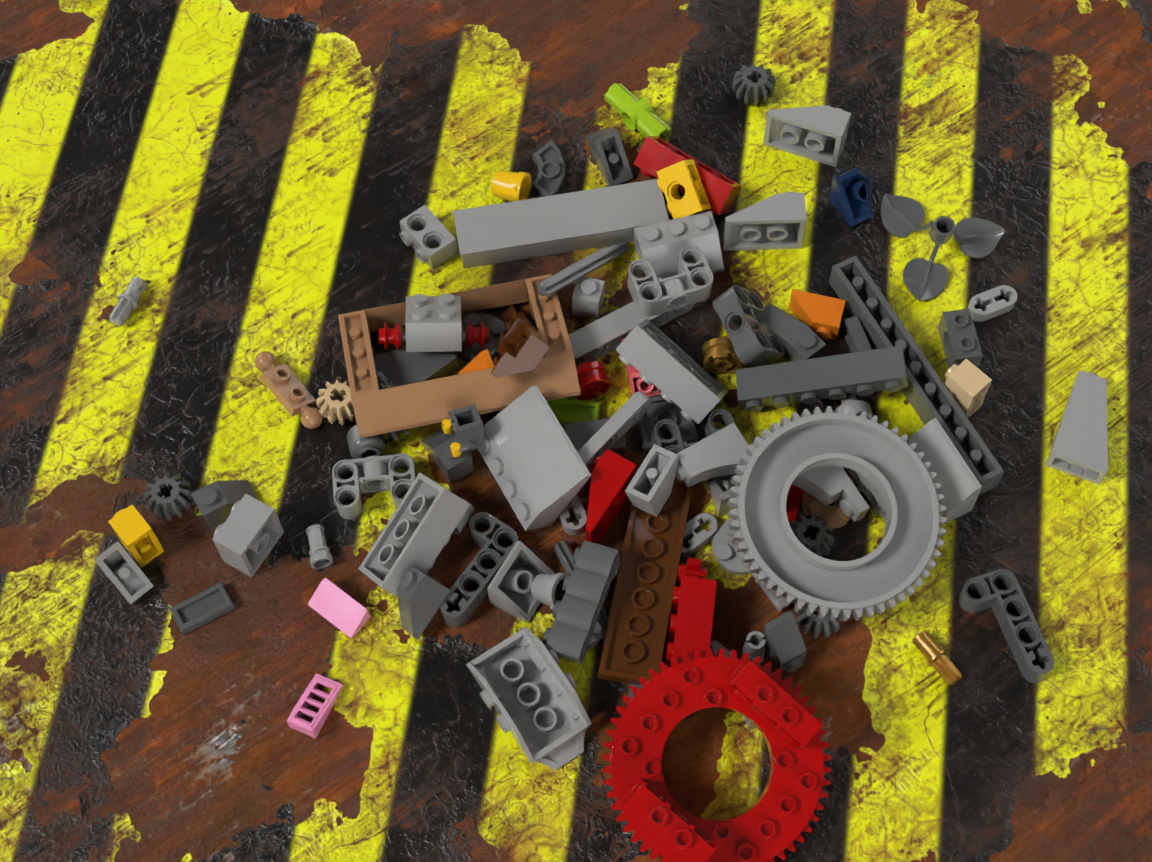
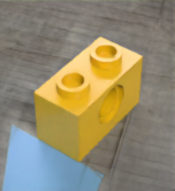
[657,159,711,219]
[108,505,164,568]

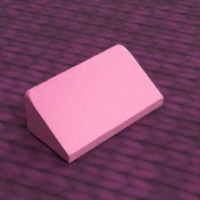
[308,578,371,639]

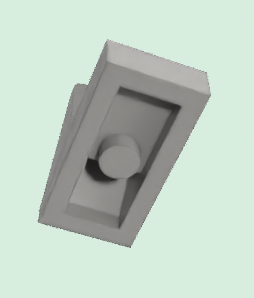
[94,541,154,604]

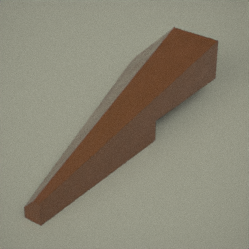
[491,305,550,378]

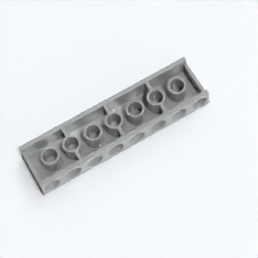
[453,179,669,269]

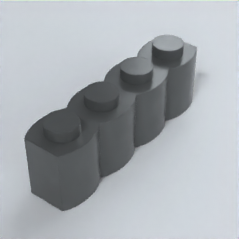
[543,540,620,665]

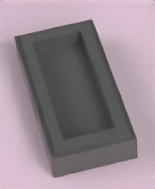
[169,581,235,635]

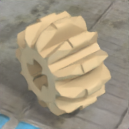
[316,377,355,426]

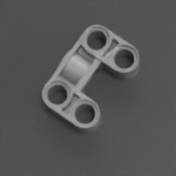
[627,246,713,316]
[332,453,417,519]

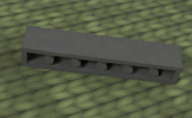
[735,346,908,412]

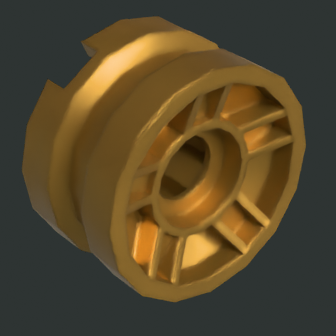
[702,337,742,375]

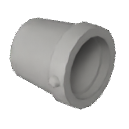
[531,573,568,610]

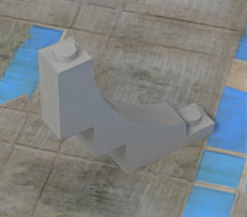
[675,423,870,522]

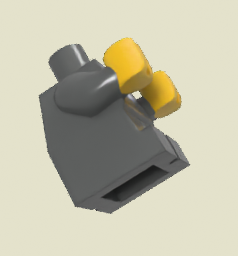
[442,404,485,457]

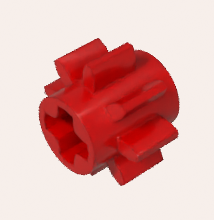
[676,558,708,586]

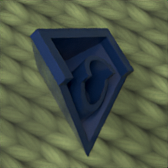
[829,168,874,227]

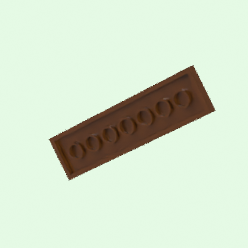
[598,476,694,685]

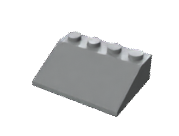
[477,385,591,531]

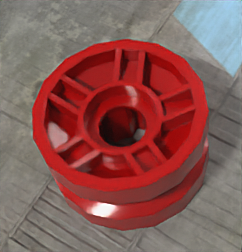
[575,361,611,400]

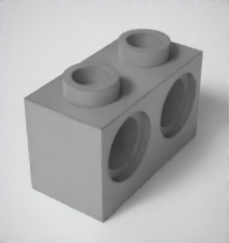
[399,205,458,270]

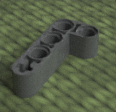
[440,512,519,628]
[958,569,1054,683]

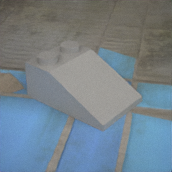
[763,105,851,167]
[723,192,807,251]

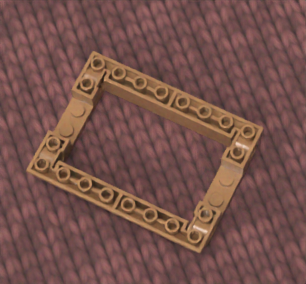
[338,274,581,438]

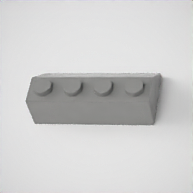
[615,319,728,424]
[358,473,470,596]

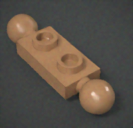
[255,351,323,429]

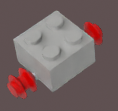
[379,294,489,352]

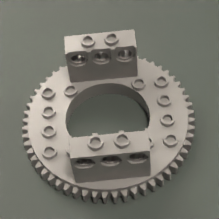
[727,406,947,621]

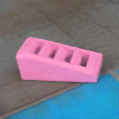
[286,673,343,739]

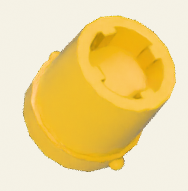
[491,171,531,202]

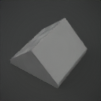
[487,541,555,622]

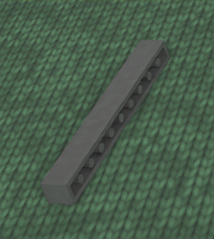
[829,255,1004,495]

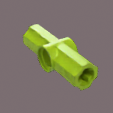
[605,83,671,141]

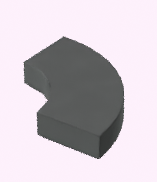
[531,140,565,197]

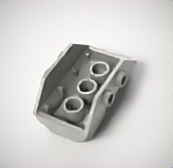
[466,627,592,770]

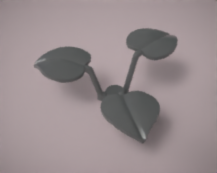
[880,193,1005,301]

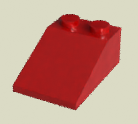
[586,449,636,544]

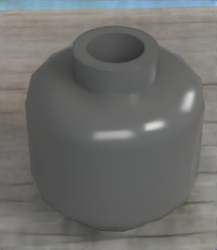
[347,424,385,459]

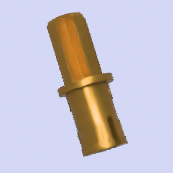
[912,630,962,685]

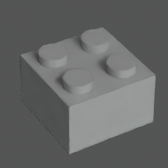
[212,494,284,578]

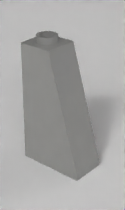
[1045,370,1108,485]

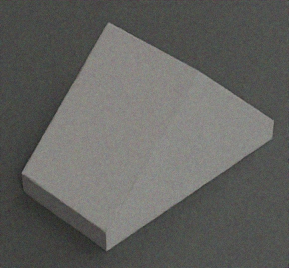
[706,474,736,517]

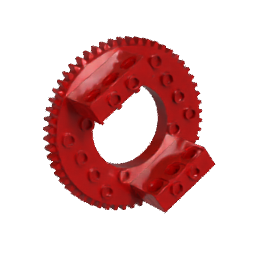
[602,648,831,862]

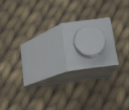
[625,444,680,517]

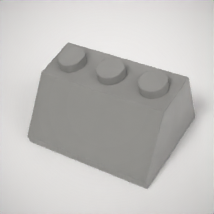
[634,211,724,279]
[906,418,982,524]

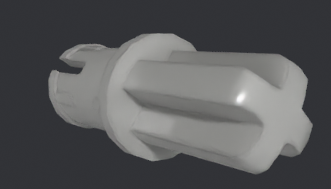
[109,277,148,326]

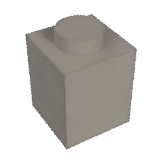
[572,277,605,320]

